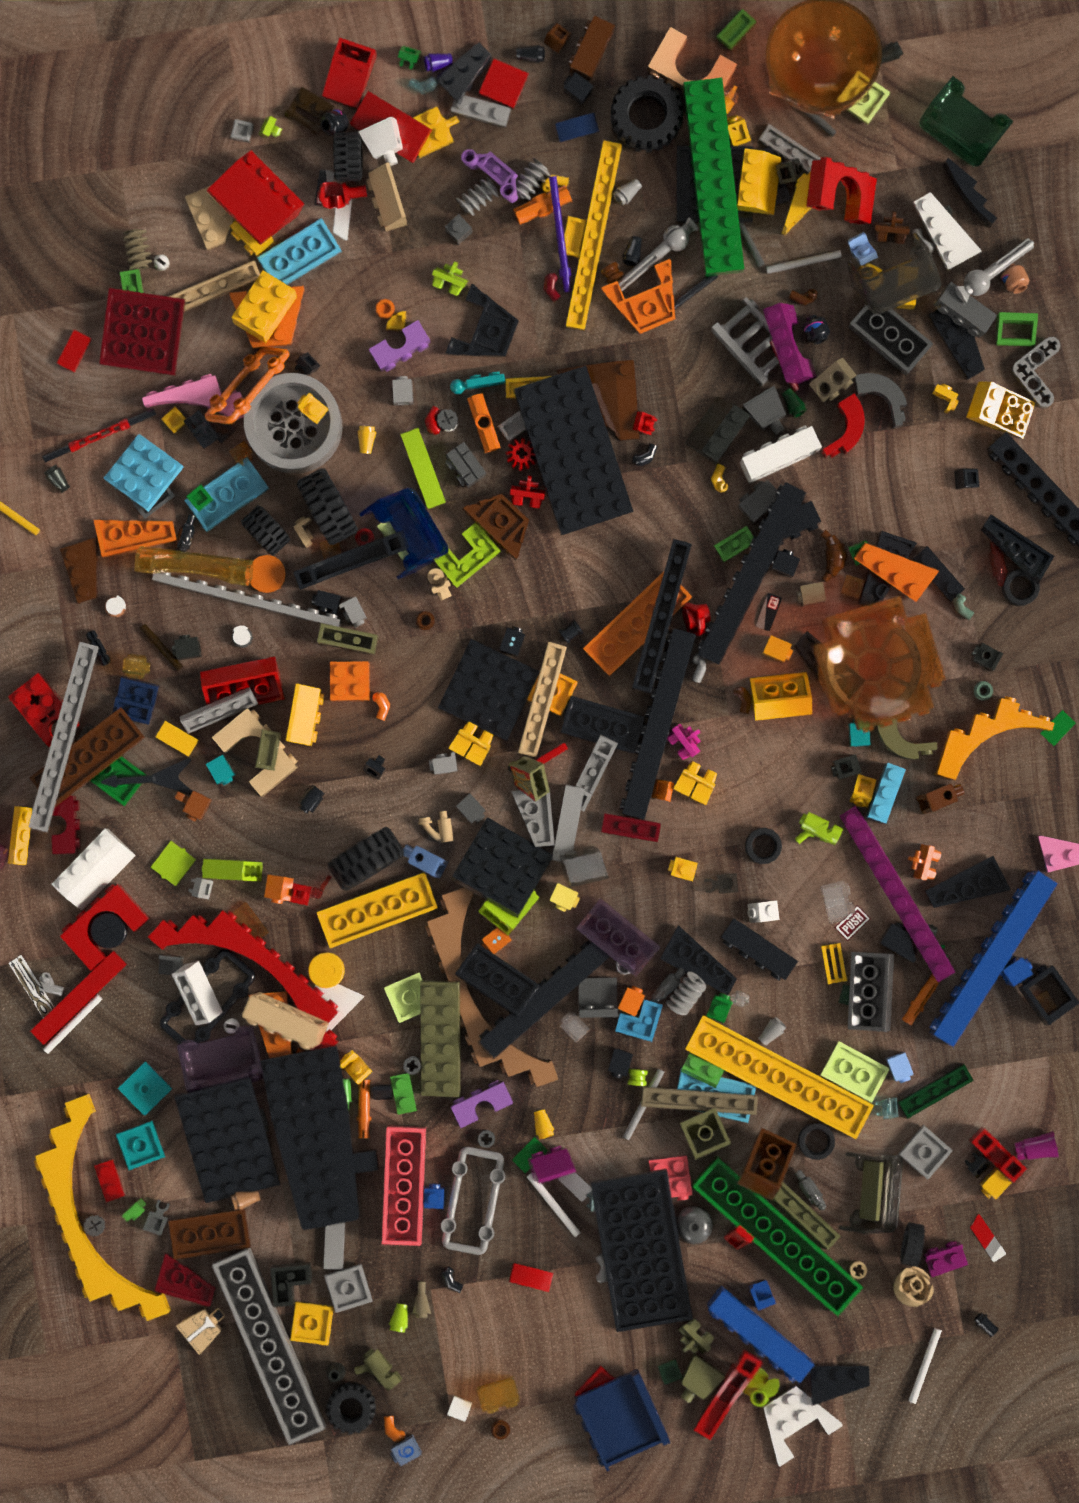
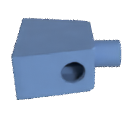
[403,845,448,879]

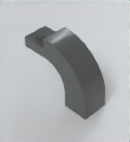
[853,373,907,429]

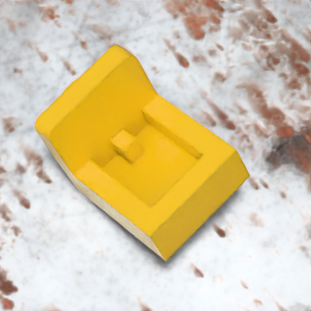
[932,384,959,414]

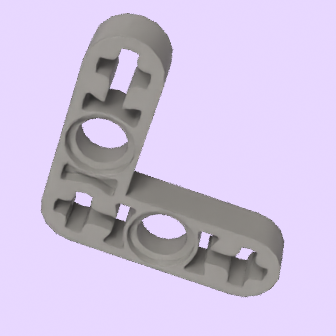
[1012,337,1060,408]

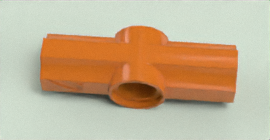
[513,186,572,225]
[467,393,501,453]

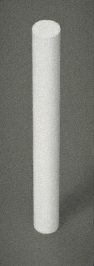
[43,994,102,1054]
[527,1173,581,1237]
[908,1328,942,1404]

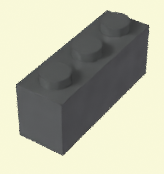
[933,282,997,338]

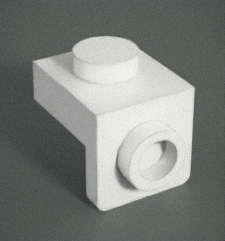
[748,901,779,923]

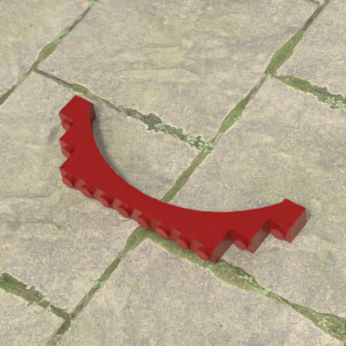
[148,910,340,1051]

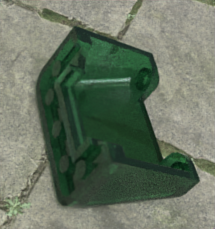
[919,76,1014,167]

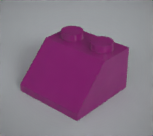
[528,1145,576,1183]

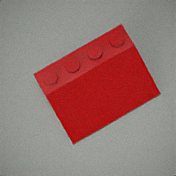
[207,150,304,245]

